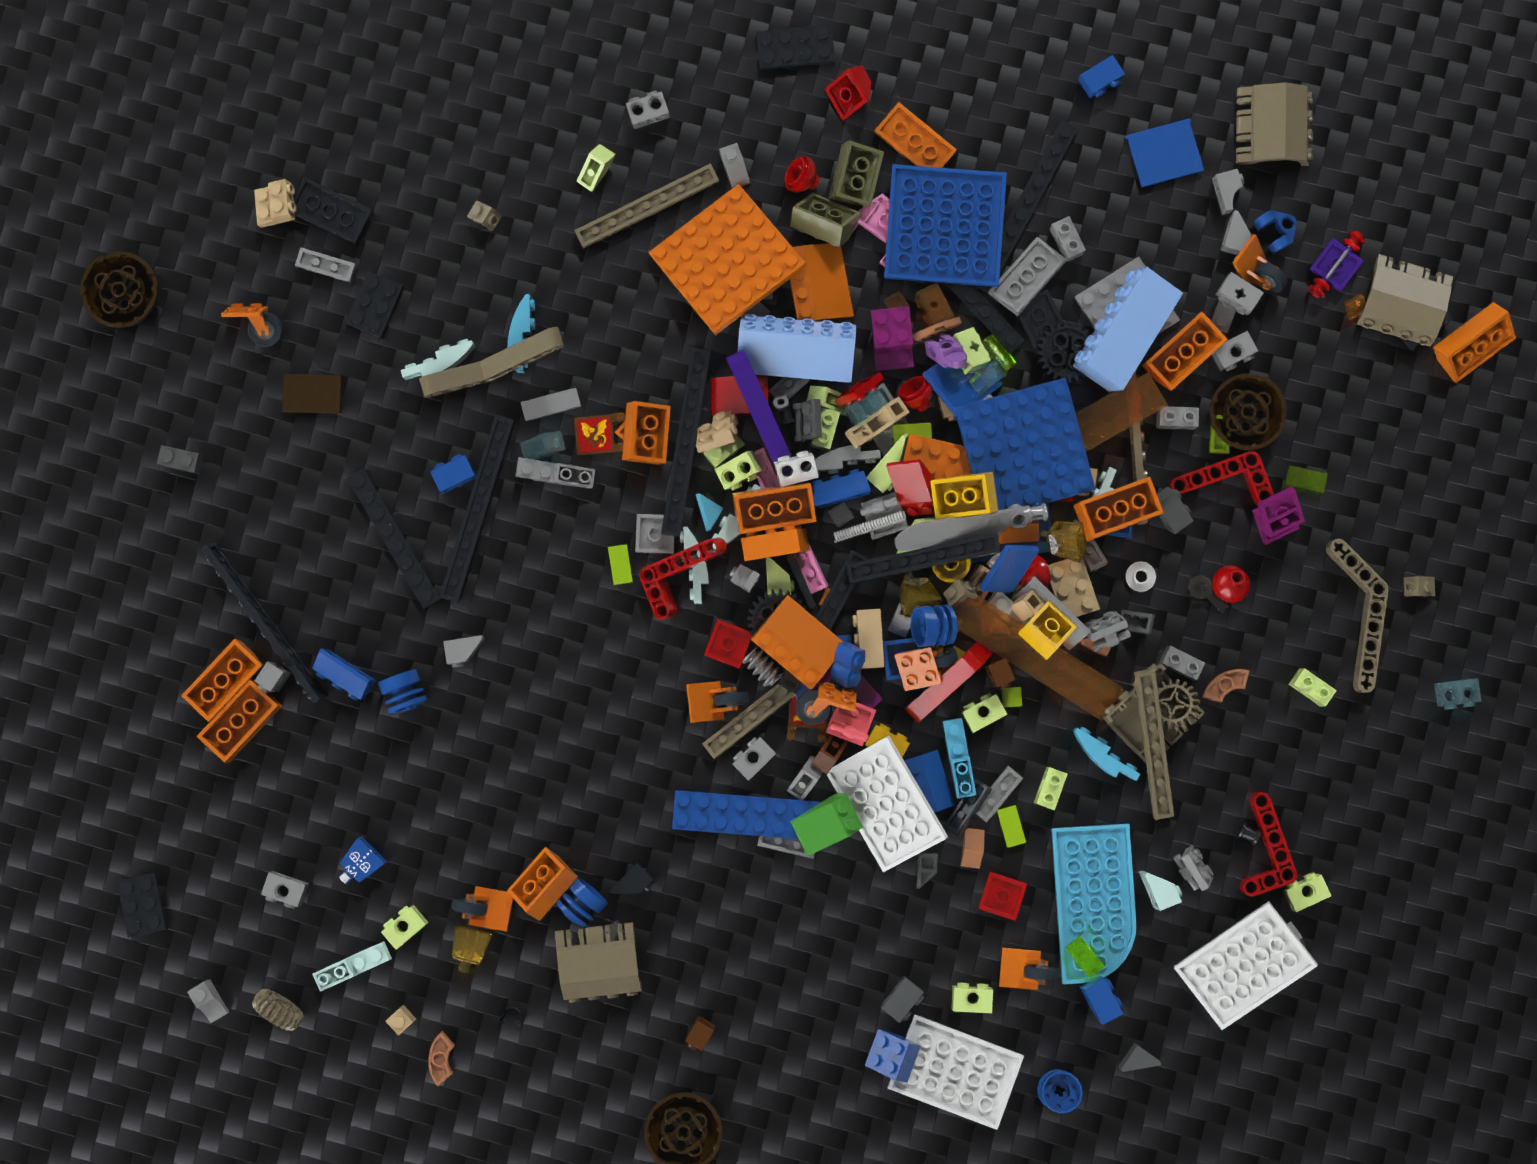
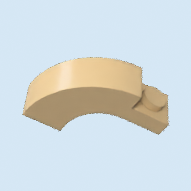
[845,397,909,449]

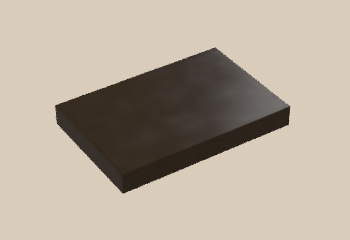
[282,374,342,414]

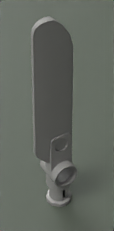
[895,503,1048,551]

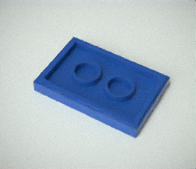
[980,545,1039,593]

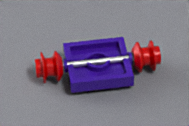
[1309,231,1365,298]

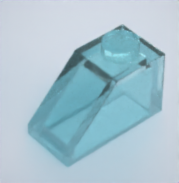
[969,360,1007,396]
[520,431,565,460]

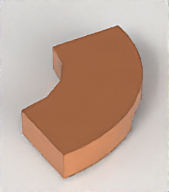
[912,317,962,342]
[1202,669,1250,703]
[428,1031,455,1087]

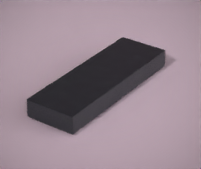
[784,554,816,611]
[944,778,992,837]

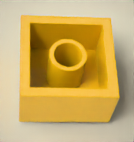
[1018,600,1077,660]

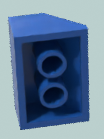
[811,469,871,510]
[312,648,376,701]
[904,750,955,813]

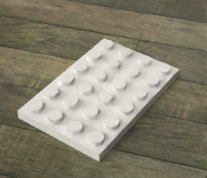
[827,735,948,872]
[1174,901,1318,1030]
[887,1014,1024,1130]

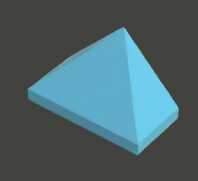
[696,493,723,533]

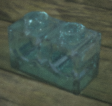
[845,388,887,426]
[1434,678,1481,710]

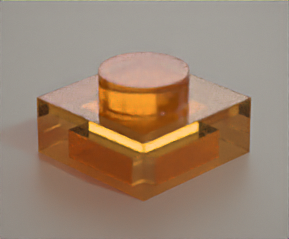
[883,290,910,308]
[1344,293,1366,320]

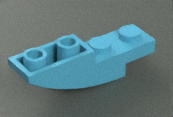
[507,294,535,373]
[942,718,976,799]
[1073,726,1140,781]

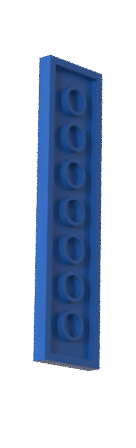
[672,790,821,839]

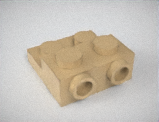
[254,179,296,228]
[696,411,738,453]

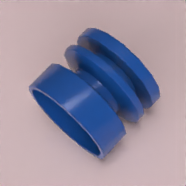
[910,604,958,647]
[378,669,427,714]
[556,877,608,928]
[1037,1069,1083,1114]

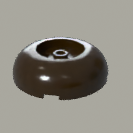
[80,251,159,328]
[1209,374,1287,450]
[644,1092,722,1164]

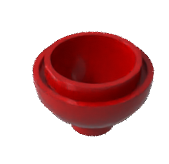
[785,155,820,193]
[897,376,933,411]
[1019,554,1051,589]
[1212,565,1251,603]

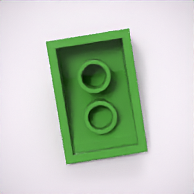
[790,793,863,856]

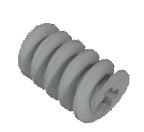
[742,646,784,687]

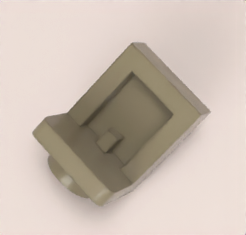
[467,200,502,231]
[1404,576,1435,596]
[943,578,978,609]

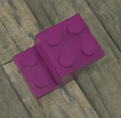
[871,306,914,372]
[1252,487,1305,545]

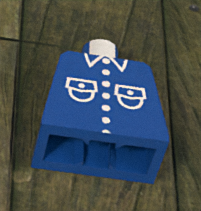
[339,837,387,884]

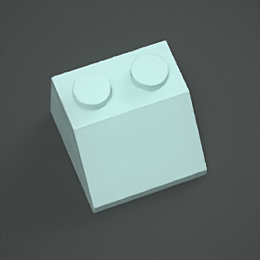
[1139,871,1182,911]

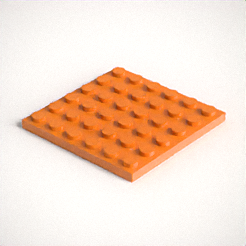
[648,184,807,336]

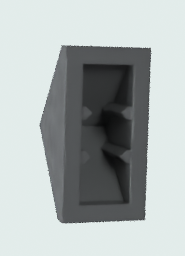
[1121,610,1155,635]
[1119,1043,1161,1072]

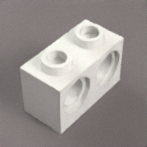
[774,451,819,487]

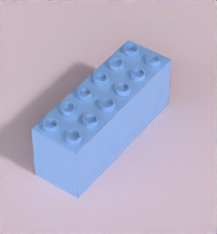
[1073,267,1183,392]
[738,314,856,383]

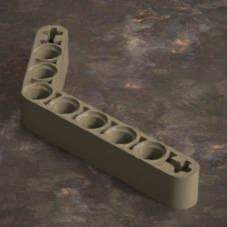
[419,327,564,398]
[1325,539,1388,693]

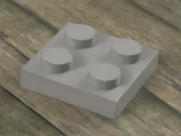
[635,514,675,554]

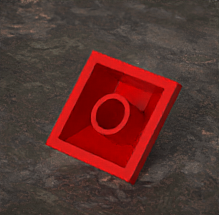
[824,65,871,121]

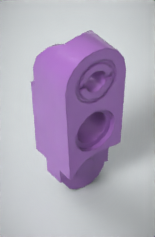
[925,333,967,368]

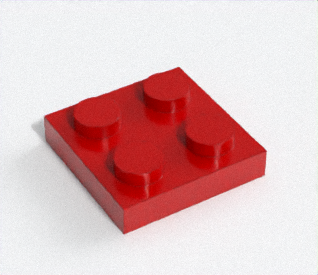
[834,372,884,406]
[704,619,753,669]
[978,871,1027,921]

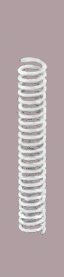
[834,511,906,543]

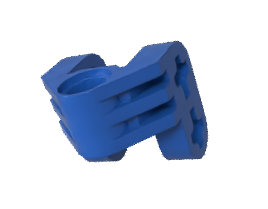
[1253,210,1297,255]

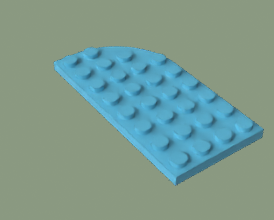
[1051,824,1136,984]

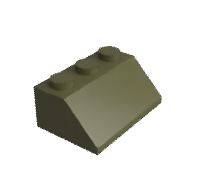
[828,140,884,207]
[790,193,861,247]

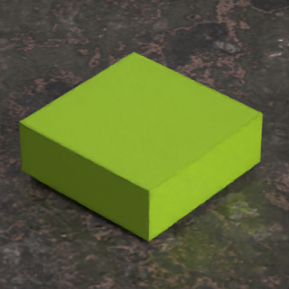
[1001,687,1022,707]

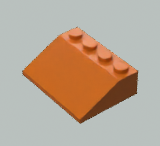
[789,243,854,322]
[750,595,844,690]

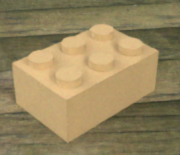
[1048,554,1100,617]
[852,609,884,669]

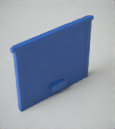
[1125,119,1204,187]
[922,363,1003,419]

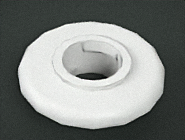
[1126,561,1156,592]

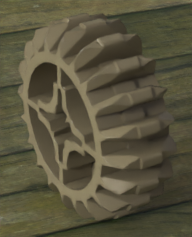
[1157,679,1200,731]
[252,989,304,1031]

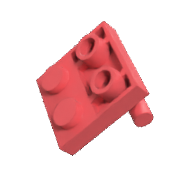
[826,702,876,746]

